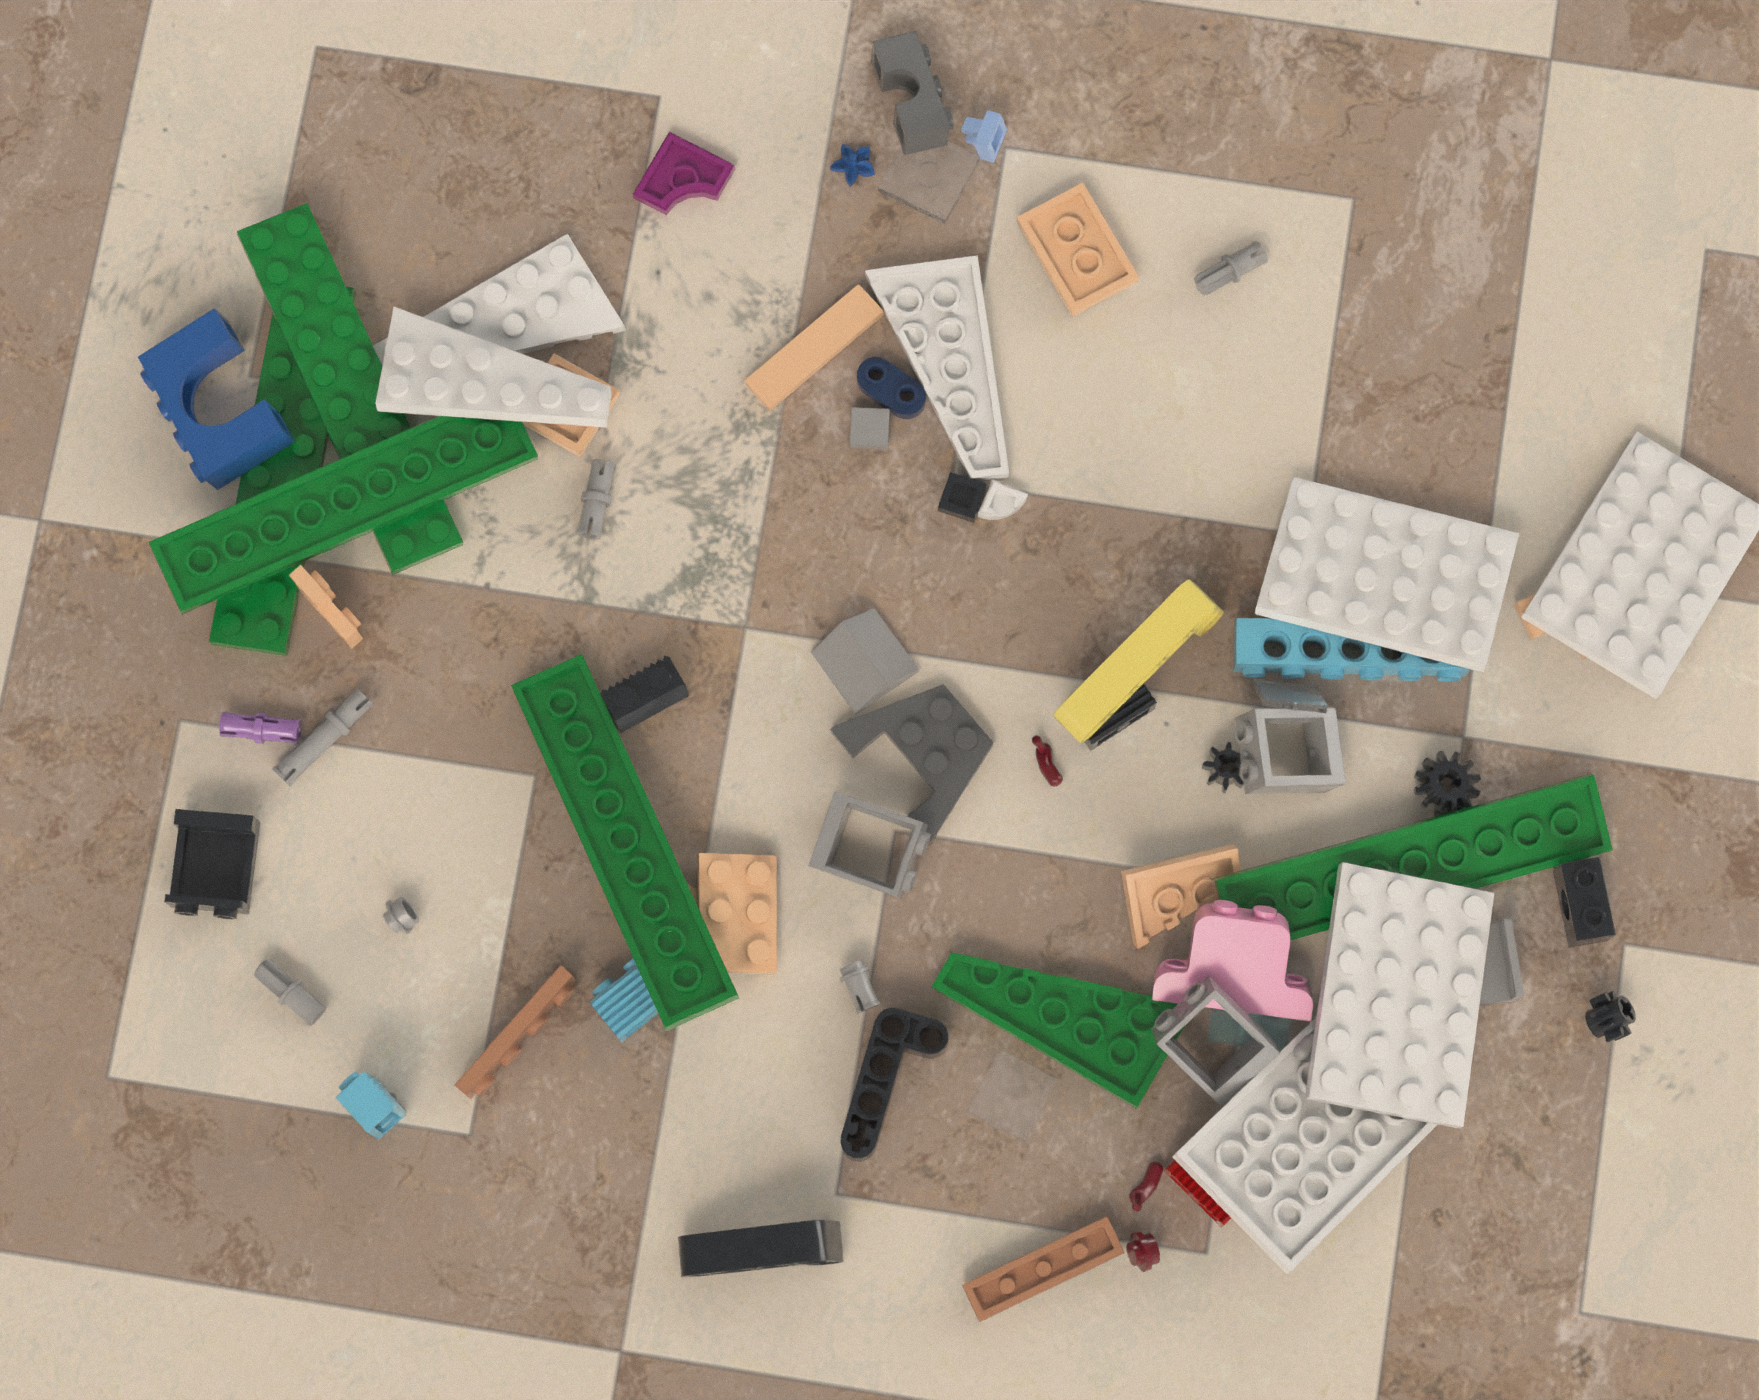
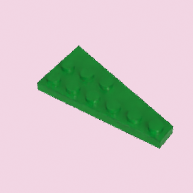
[931,952,1185,1109]

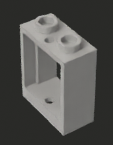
[1234,708,1346,795]
[808,792,931,899]
[1151,976,1280,1107]

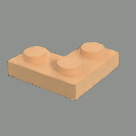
[289,565,363,649]

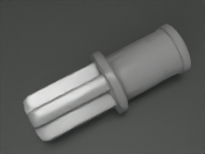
[1194,241,1268,295]
[254,959,326,1026]

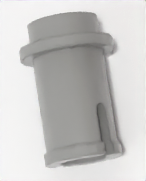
[839,960,880,1014]

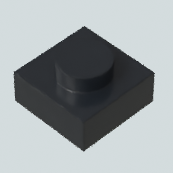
[938,472,987,523]

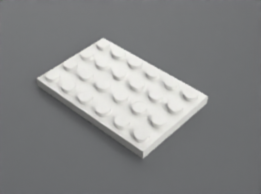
[1521,432,1759,699]
[1255,477,1519,673]
[1305,862,1494,1128]
[1173,1018,1438,1274]

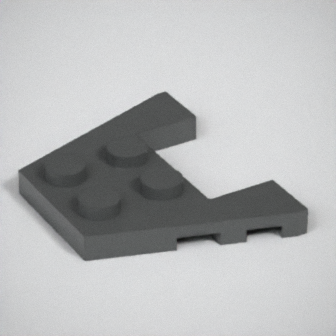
[830,684,994,846]

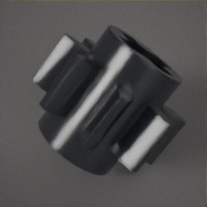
[1202,742,1244,793]
[1585,991,1636,1042]

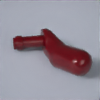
[1032,735,1063,787]
[1129,1162,1164,1212]

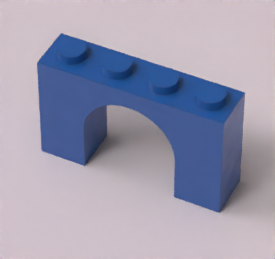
[138,308,295,490]

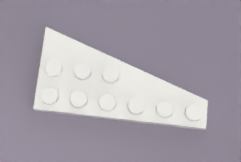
[373,234,626,366]
[865,255,1009,481]
[376,307,612,427]

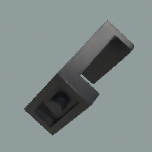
[164,809,260,920]

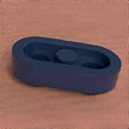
[857,357,926,419]

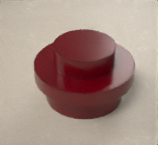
[1126,1231,1160,1272]

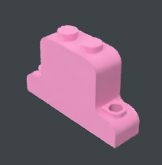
[1152,900,1313,1021]

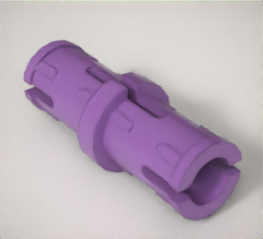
[219,712,302,745]

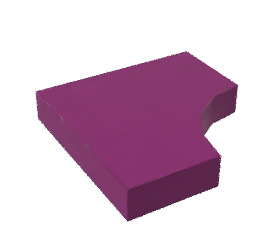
[633,132,736,215]

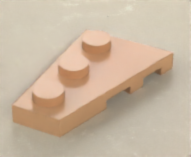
[1121,844,1241,949]

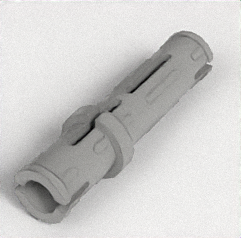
[272,687,374,786]

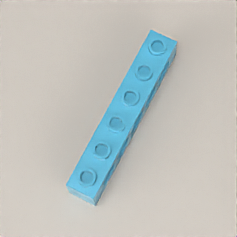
[1233,618,1470,682]

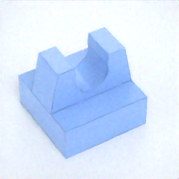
[961,110,1007,163]

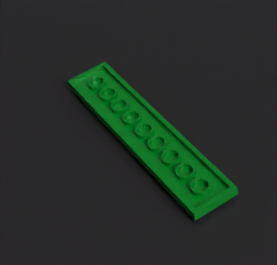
[237,203,463,575]
[209,287,356,656]
[149,416,538,615]
[511,654,739,1031]
[1213,773,1613,941]

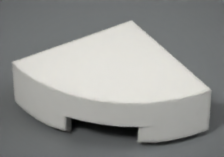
[978,480,1028,520]

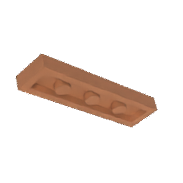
[455,965,576,1099]
[962,1216,1125,1322]

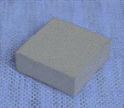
[850,407,890,449]

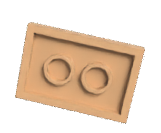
[1017,182,1139,317]
[696,853,777,974]

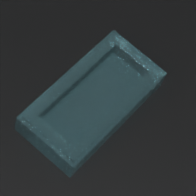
[1207,1008,1291,1052]

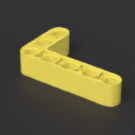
[1053,579,1224,744]

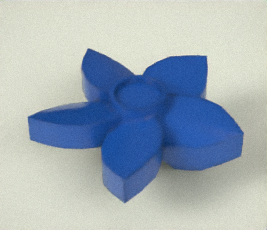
[830,144,875,187]

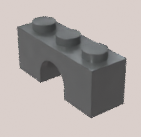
[871,31,954,155]

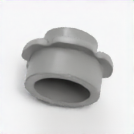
[383,897,419,934]

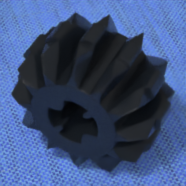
[1413,751,1481,816]

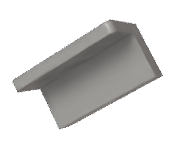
[1479,917,1524,1006]

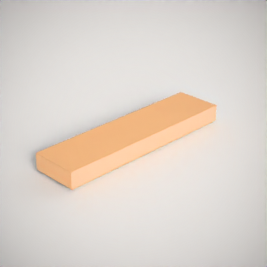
[744,284,884,411]

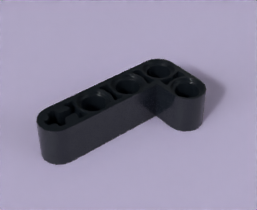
[840,1008,948,1162]
[678,1220,844,1277]

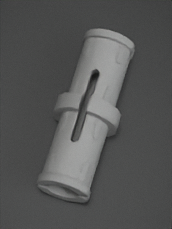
[576,459,616,540]

